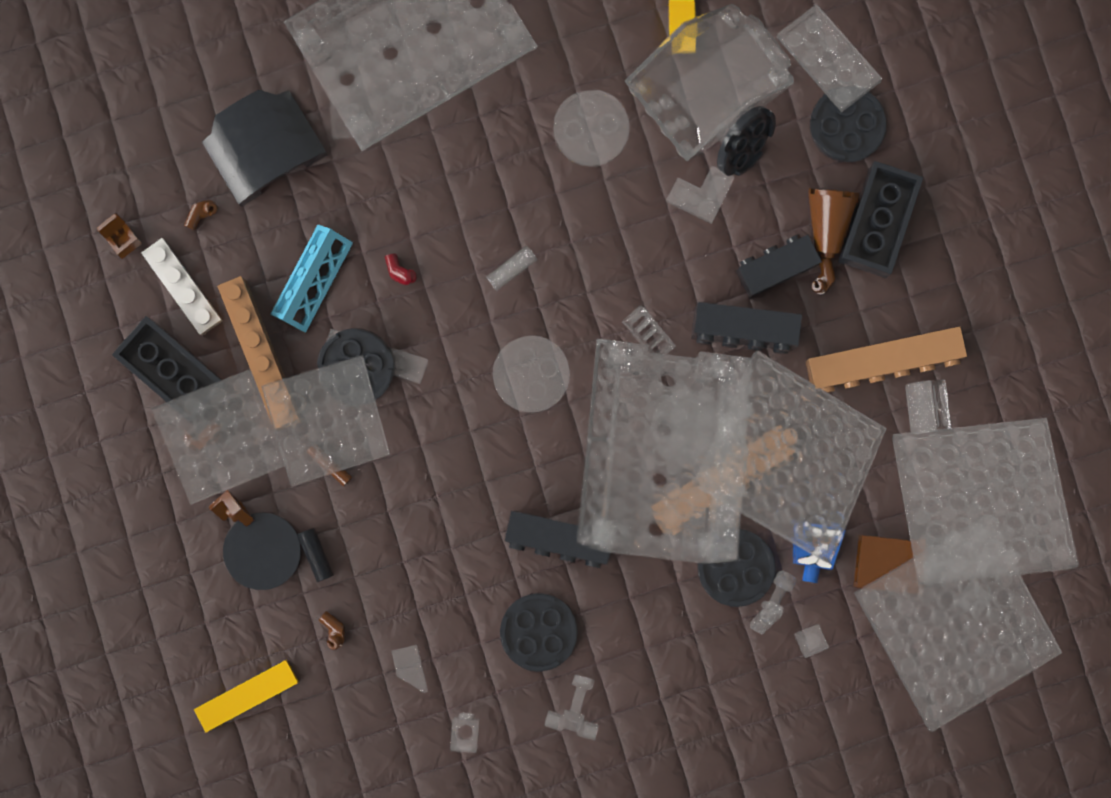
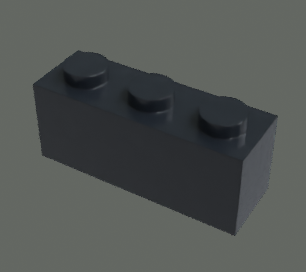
[736,234,821,298]

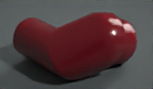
[385,253,417,285]

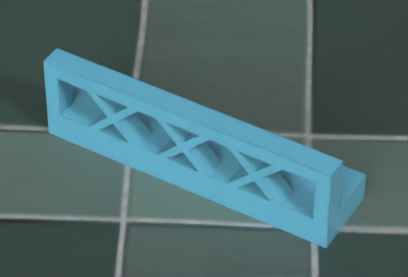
[270,225,353,333]

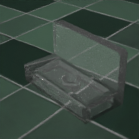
[905,380,952,435]

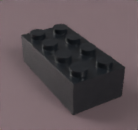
[838,161,924,278]
[691,302,802,354]
[112,316,229,424]
[504,511,614,569]

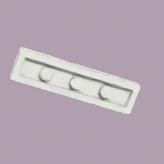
[142,238,222,336]

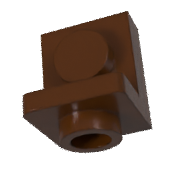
[209,490,254,527]

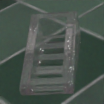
[622,306,676,363]

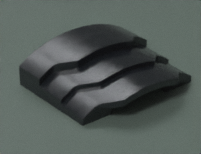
[202,90,328,207]

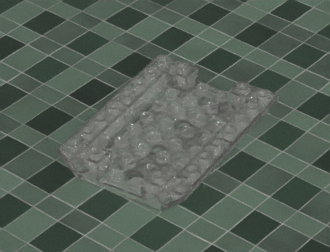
[284,0,538,152]
[577,339,751,563]

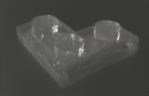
[666,166,735,224]

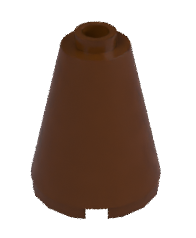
[808,188,860,258]

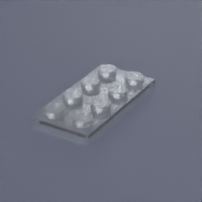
[777,4,882,112]

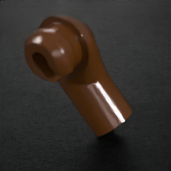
[183,200,218,230]
[811,258,836,294]
[318,611,345,650]

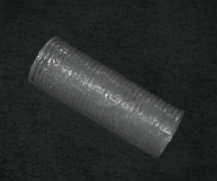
[486,246,537,291]

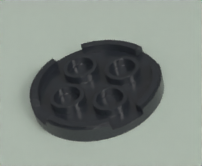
[809,86,887,163]
[717,106,776,176]
[317,328,395,405]
[223,512,301,590]
[697,529,776,607]
[500,593,578,672]

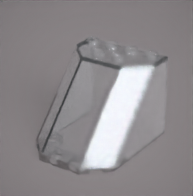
[625,4,794,161]

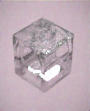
[450,713,480,753]

